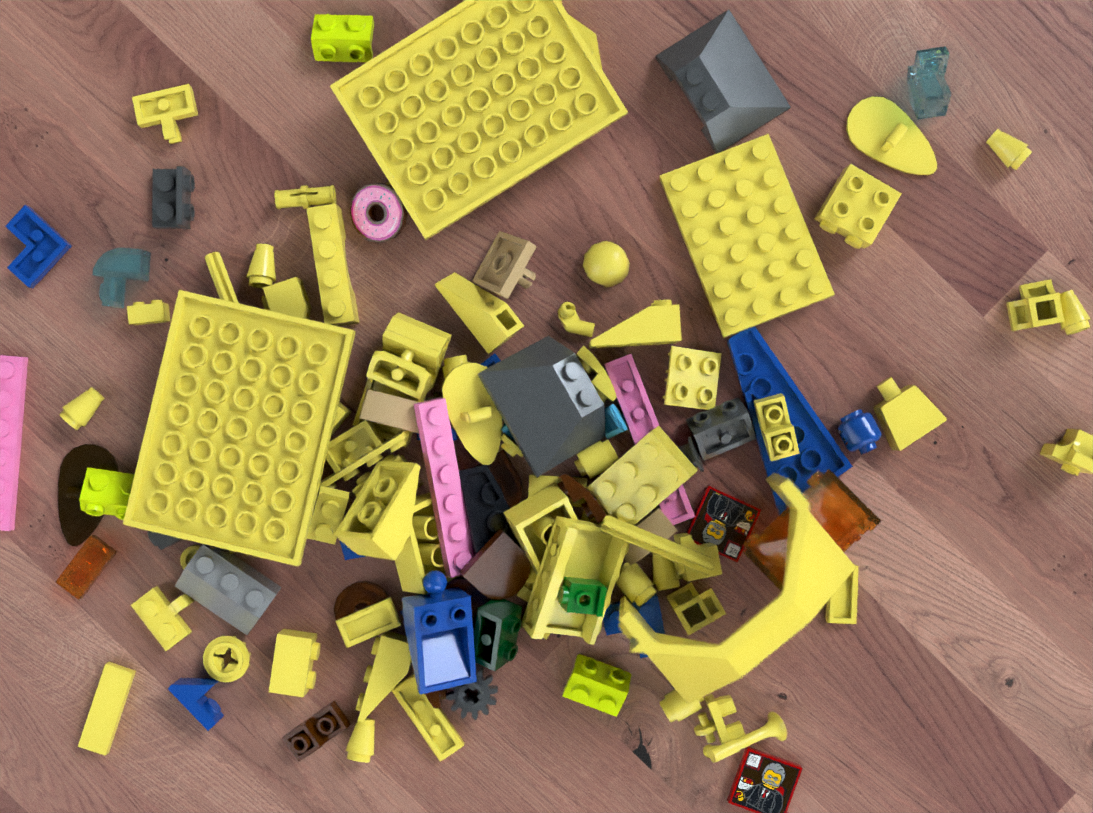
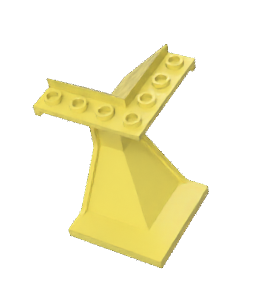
[618,472,856,704]

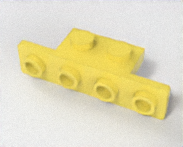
[318,420,411,492]

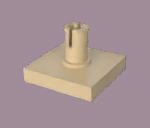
[472,231,537,299]

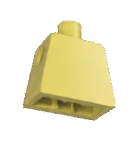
[874,377,947,451]

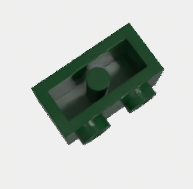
[474,599,522,671]

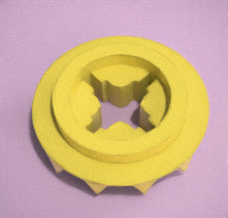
[203,635,251,682]

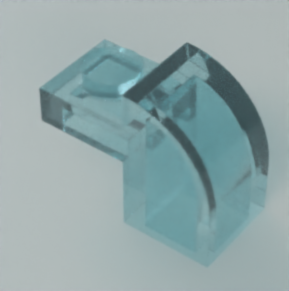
[907,46,951,120]
[92,248,151,309]

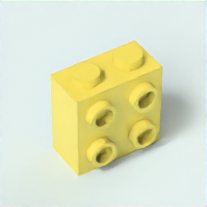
[815,164,902,249]

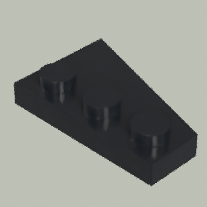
[459,465,521,556]

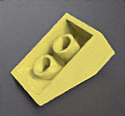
[589,300,682,349]
[334,461,420,560]
[503,483,578,575]

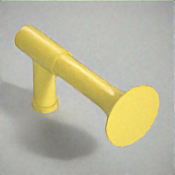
[703,712,787,763]

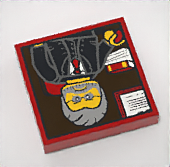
[686,485,761,563]
[727,746,803,813]

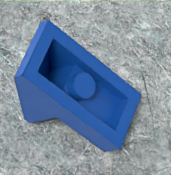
[167,678,224,731]

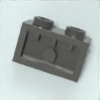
[152,166,195,229]
[686,398,757,461]

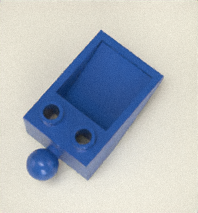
[402,570,477,695]

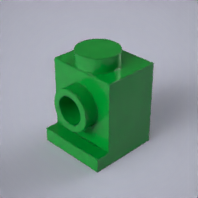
[558,577,607,617]

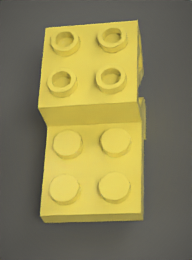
[353,312,452,448]

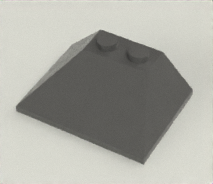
[655,10,791,154]
[478,336,606,478]

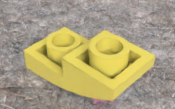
[576,346,617,402]
[753,393,800,461]

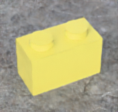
[269,629,321,697]

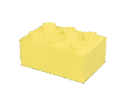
[587,426,698,525]

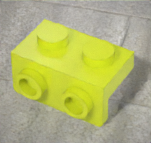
[311,14,374,62]
[79,467,135,520]
[562,654,632,717]

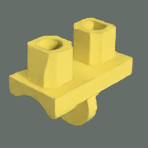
[694,694,745,744]

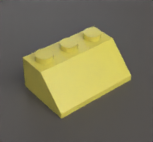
[395,493,460,595]

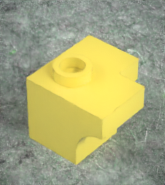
[1006,279,1065,331]
[1040,429,1093,476]
[673,533,722,581]
[666,582,726,636]

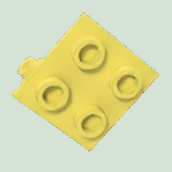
[662,346,722,410]

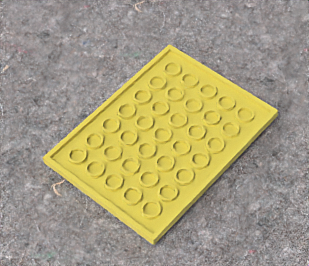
[330,0,628,240]
[123,290,356,566]

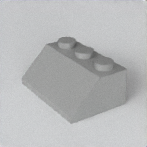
[175,544,282,635]

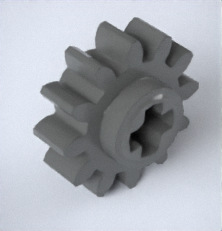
[446,667,498,720]

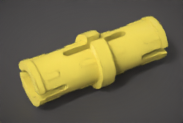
[274,185,336,209]

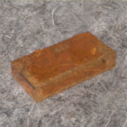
[56,534,117,600]

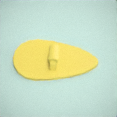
[846,97,937,175]
[442,362,502,465]

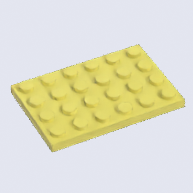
[659,134,835,338]

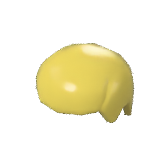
[583,241,630,287]

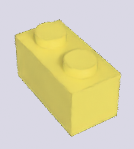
[127,300,171,325]

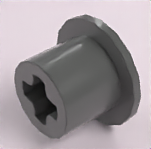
[678,436,704,472]

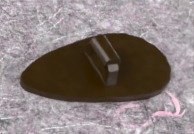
[58,444,119,546]

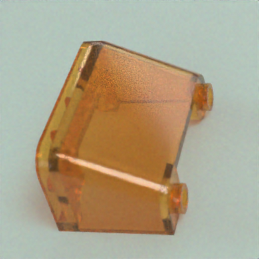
[742,469,881,592]

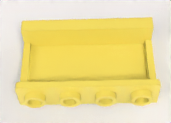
[522,516,629,645]

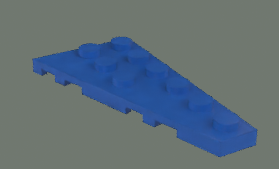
[727,327,853,517]

